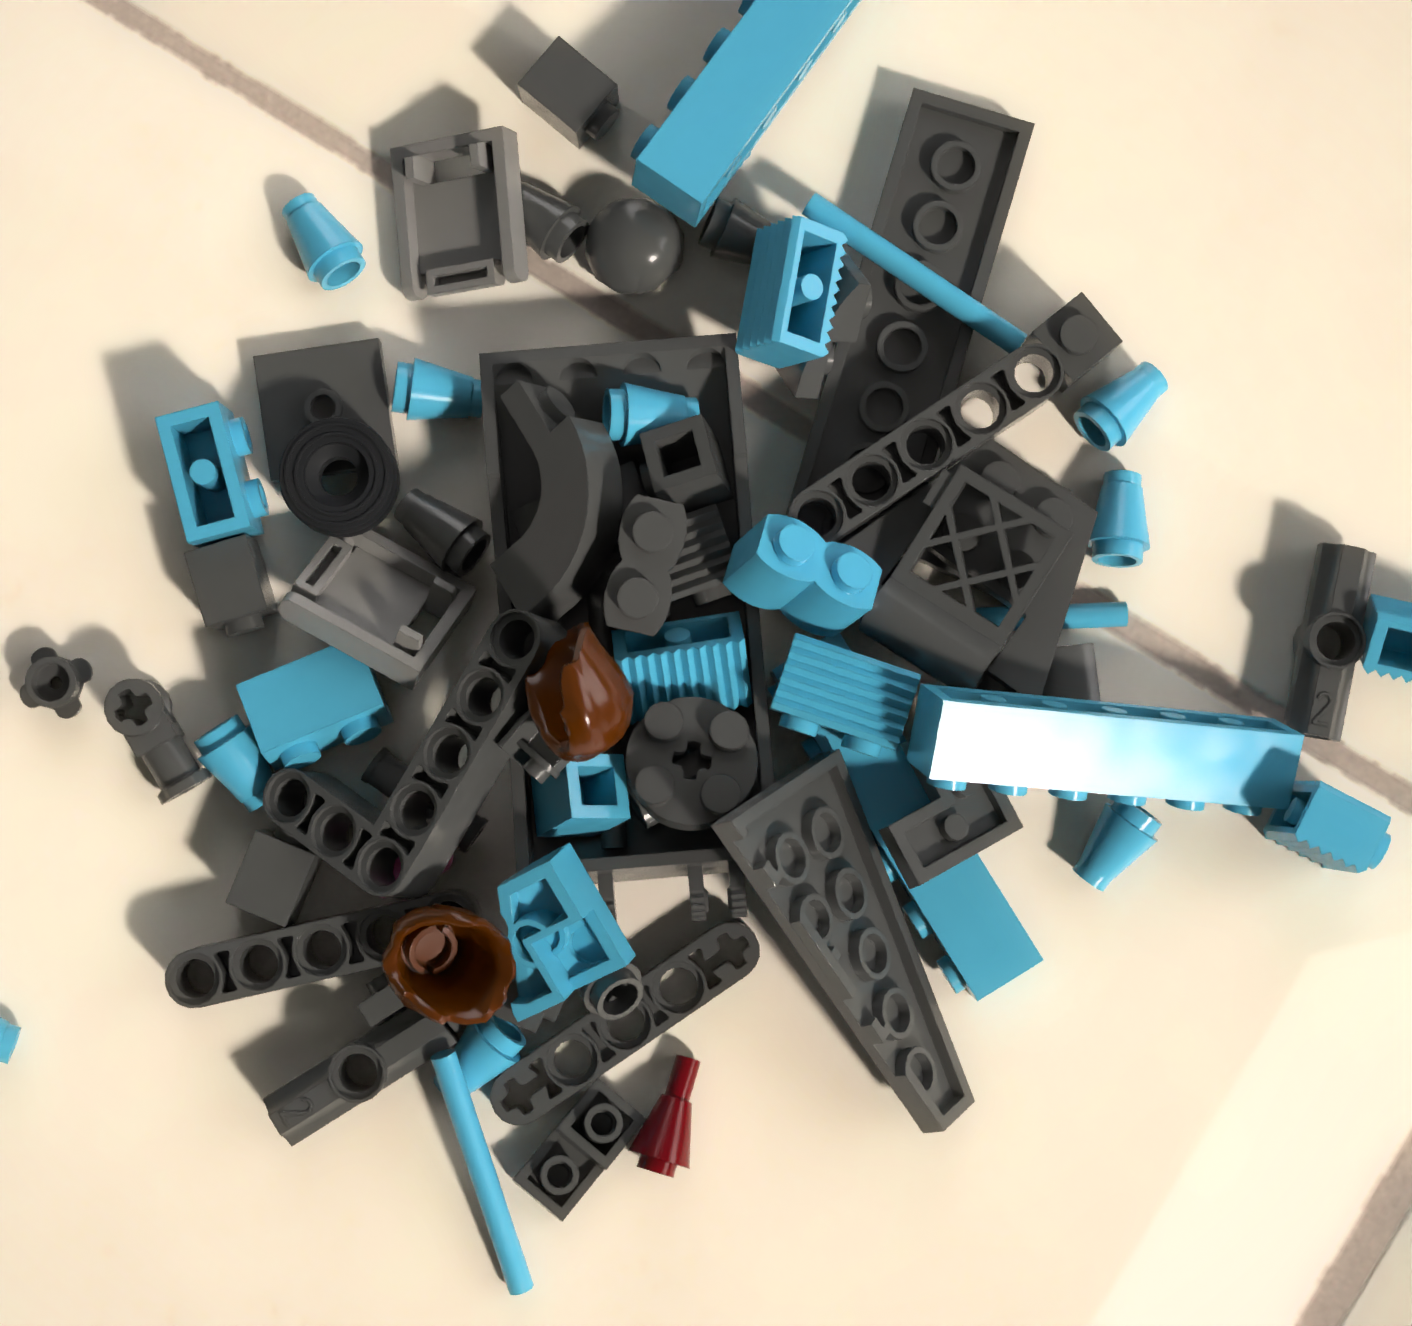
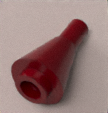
[628,1054,701,1178]

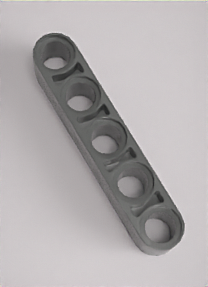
[787,344,1064,542]
[165,889,483,1008]

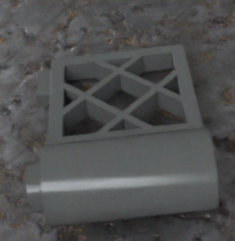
[858,464,1074,689]

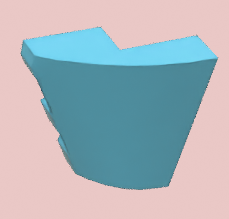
[497,842,636,1022]

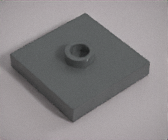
[253,338,399,484]

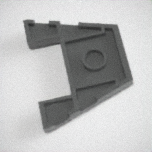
[844,439,1098,695]

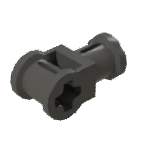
[104,679,212,805]

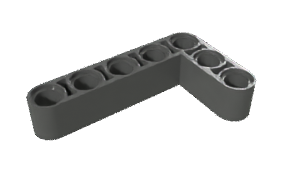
[263,609,567,899]

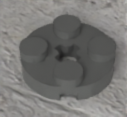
[625,697,758,831]

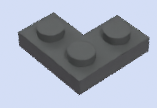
[879,739,1024,889]

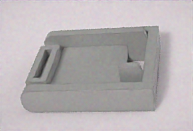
[390,126,528,301]
[278,530,477,691]

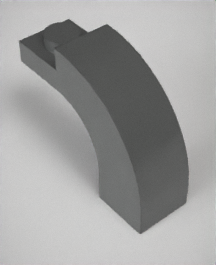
[490,380,623,621]

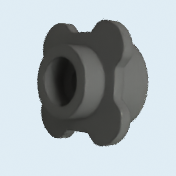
[20,647,93,719]

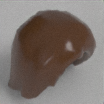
[525,622,634,762]
[381,904,516,1025]

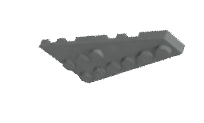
[710,749,975,1133]

